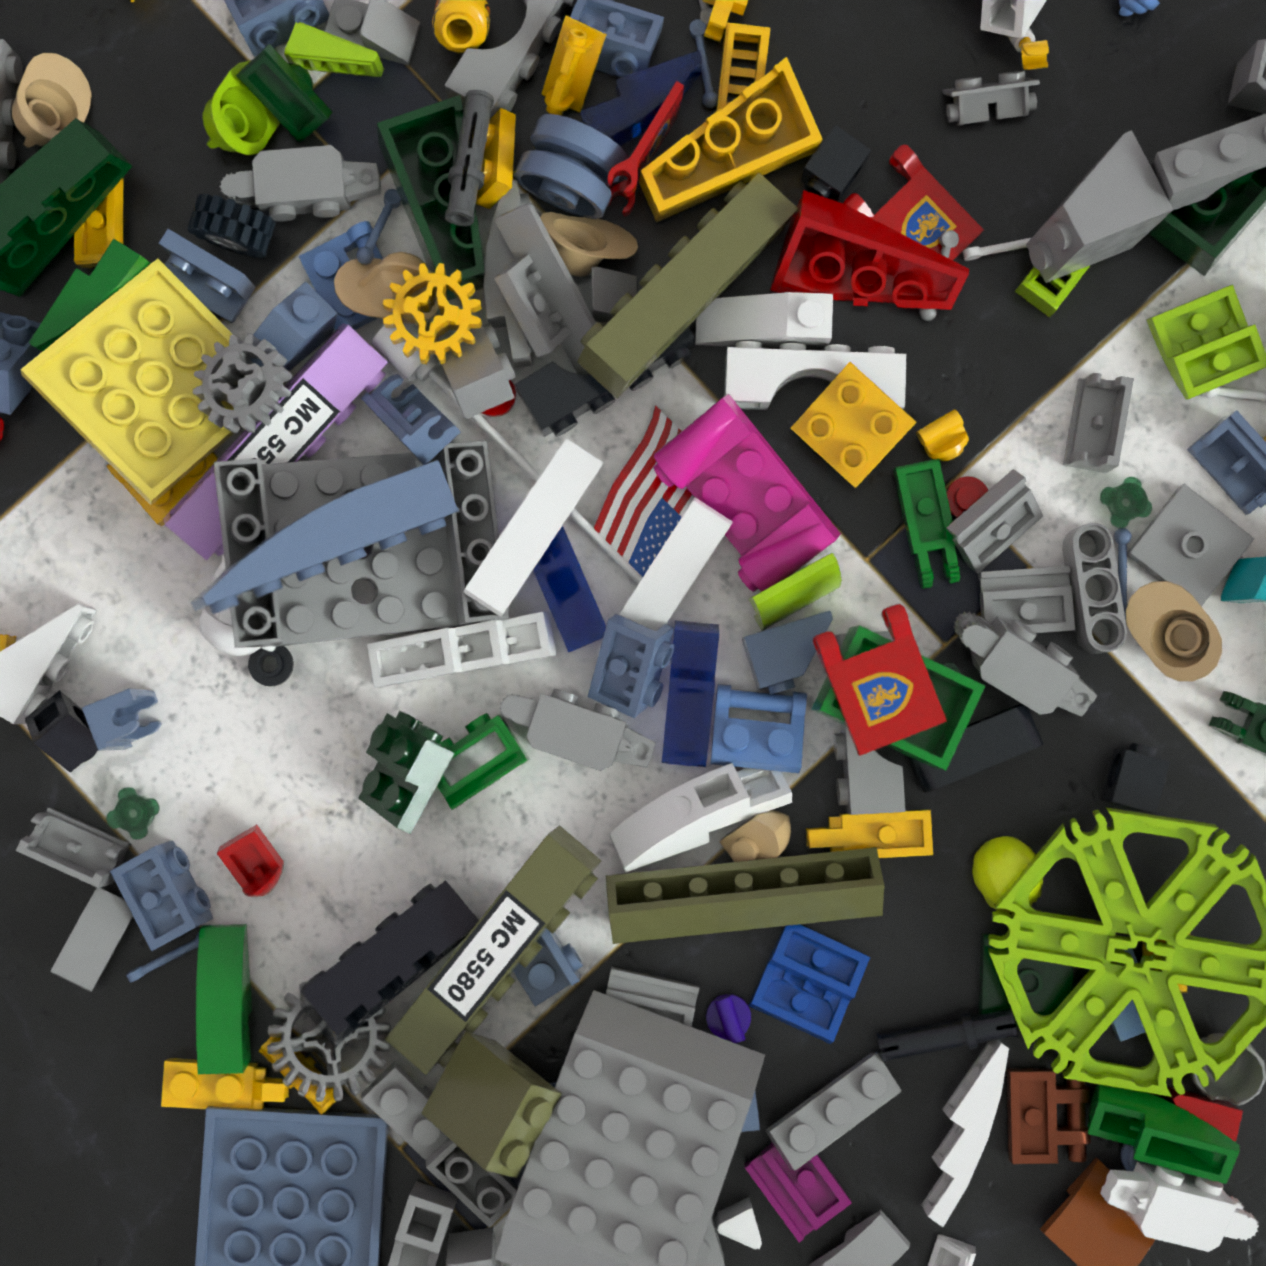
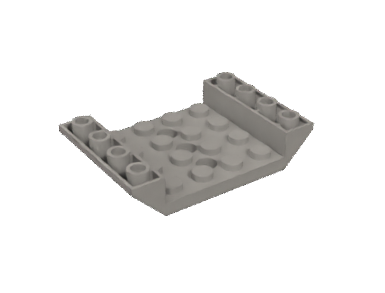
[213,441,509,648]

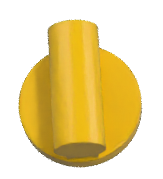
[916,409,969,461]

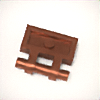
[1007,1068,1091,1164]

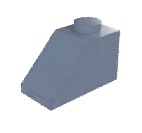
[251,282,338,371]
[742,610,833,695]

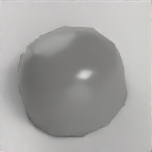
[1190,1033,1266,1106]

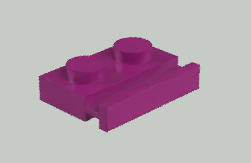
[744,1143,852,1243]

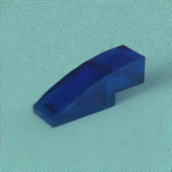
[580,50,702,146]
[533,526,606,653]
[661,620,719,767]

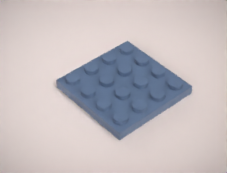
[195,1106,389,1266]

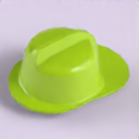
[202,61,280,156]

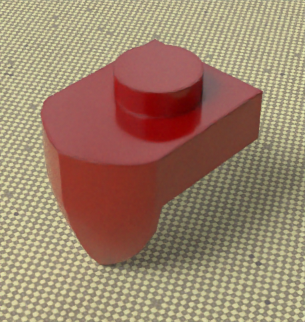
[217,824,284,897]

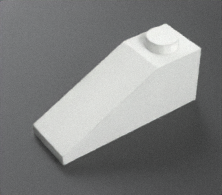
[695,292,833,350]

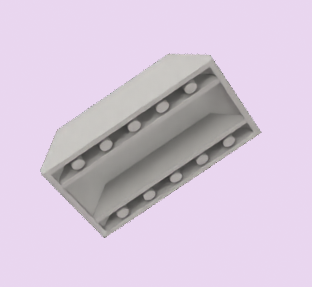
[495,990,765,1266]

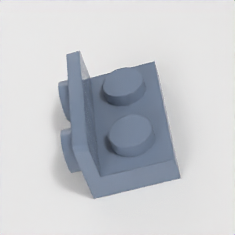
[224,0,329,56]
[570,0,664,84]
[158,229,256,323]
[587,614,674,718]
[110,840,213,951]
[513,927,583,1007]

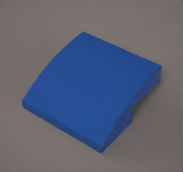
[748,924,870,1044]

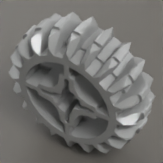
[267,982,391,1102]

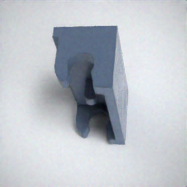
[361,374,461,465]
[1187,410,1266,515]
[82,688,162,751]

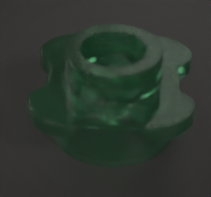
[1100,477,1152,528]
[106,787,160,840]

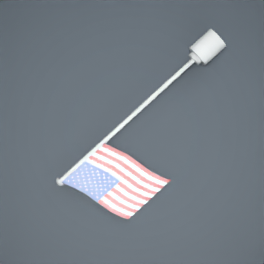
[372,323,695,584]

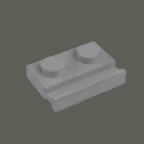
[946,469,1043,574]
[978,566,1075,634]
[605,966,700,1027]

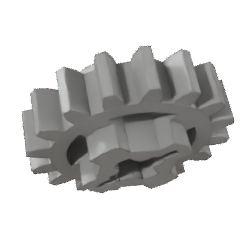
[193,334,292,434]

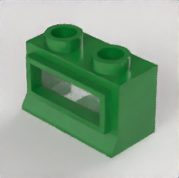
[437,713,530,810]

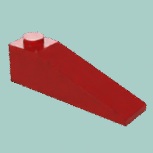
[770,190,969,310]

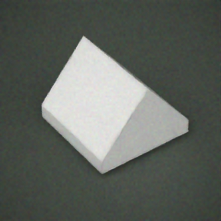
[715,1197,762,1250]
[928,1234,976,1266]

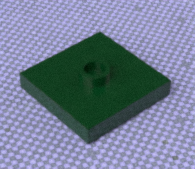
[979,933,1073,1027]

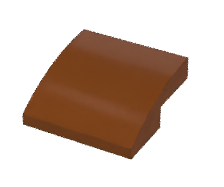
[1040,1158,1156,1266]

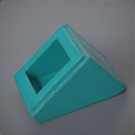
[1221,557,1266,603]

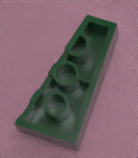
[377,95,485,301]
[0,118,132,297]
[1148,167,1266,276]

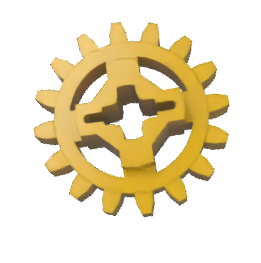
[383,263,482,364]

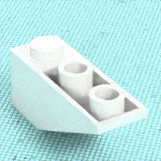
[0,604,97,724]

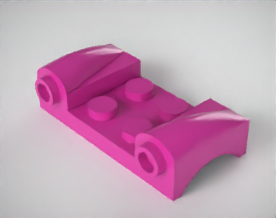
[654,394,841,592]

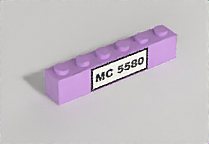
[163,323,388,560]

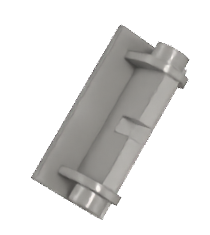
[942,71,1040,126]

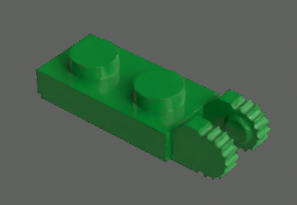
[893,459,960,589]

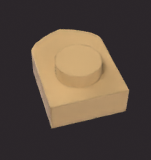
[719,810,791,862]

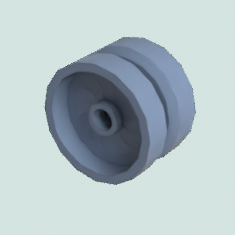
[514,114,628,219]

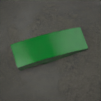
[29,239,151,352]
[196,924,252,1075]
[1088,1084,1240,1184]

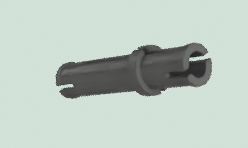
[445,90,494,226]

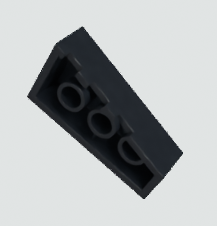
[300,880,479,1048]

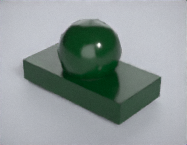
[236,44,333,143]

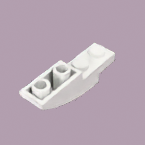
[609,763,792,873]

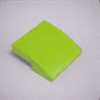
[1146,285,1266,400]
[749,552,842,631]

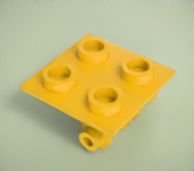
[790,361,917,488]

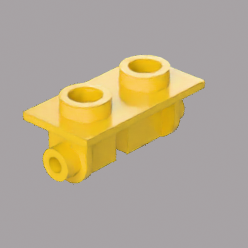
[541,15,607,115]

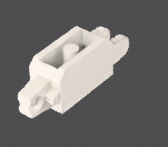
[1100,1162,1259,1252]

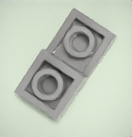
[50,888,133,992]
[809,1210,910,1266]

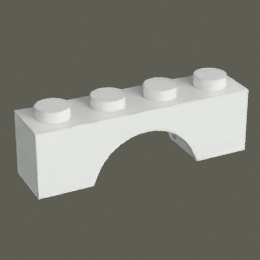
[724,341,906,410]

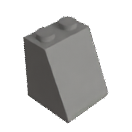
[1026,130,1174,283]

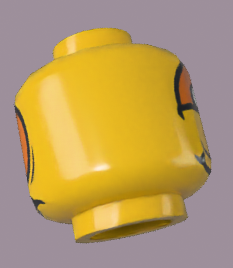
[432,0,491,53]

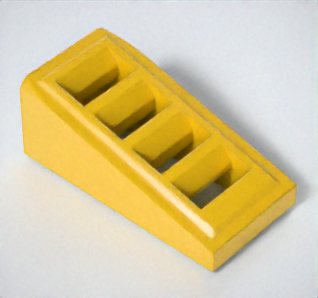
[716,22,771,111]

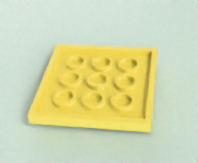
[21,258,234,505]

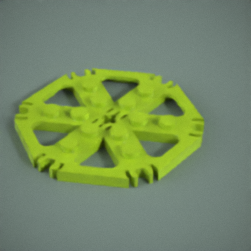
[988,808,1266,1097]

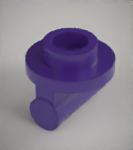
[706,994,751,1044]

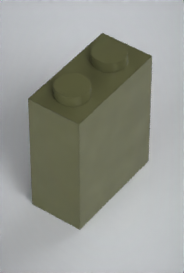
[421,1031,562,1178]

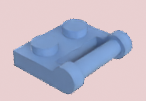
[298,221,383,330]
[710,684,807,773]

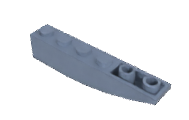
[191,460,459,614]

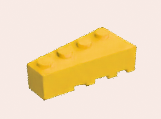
[639,57,823,223]

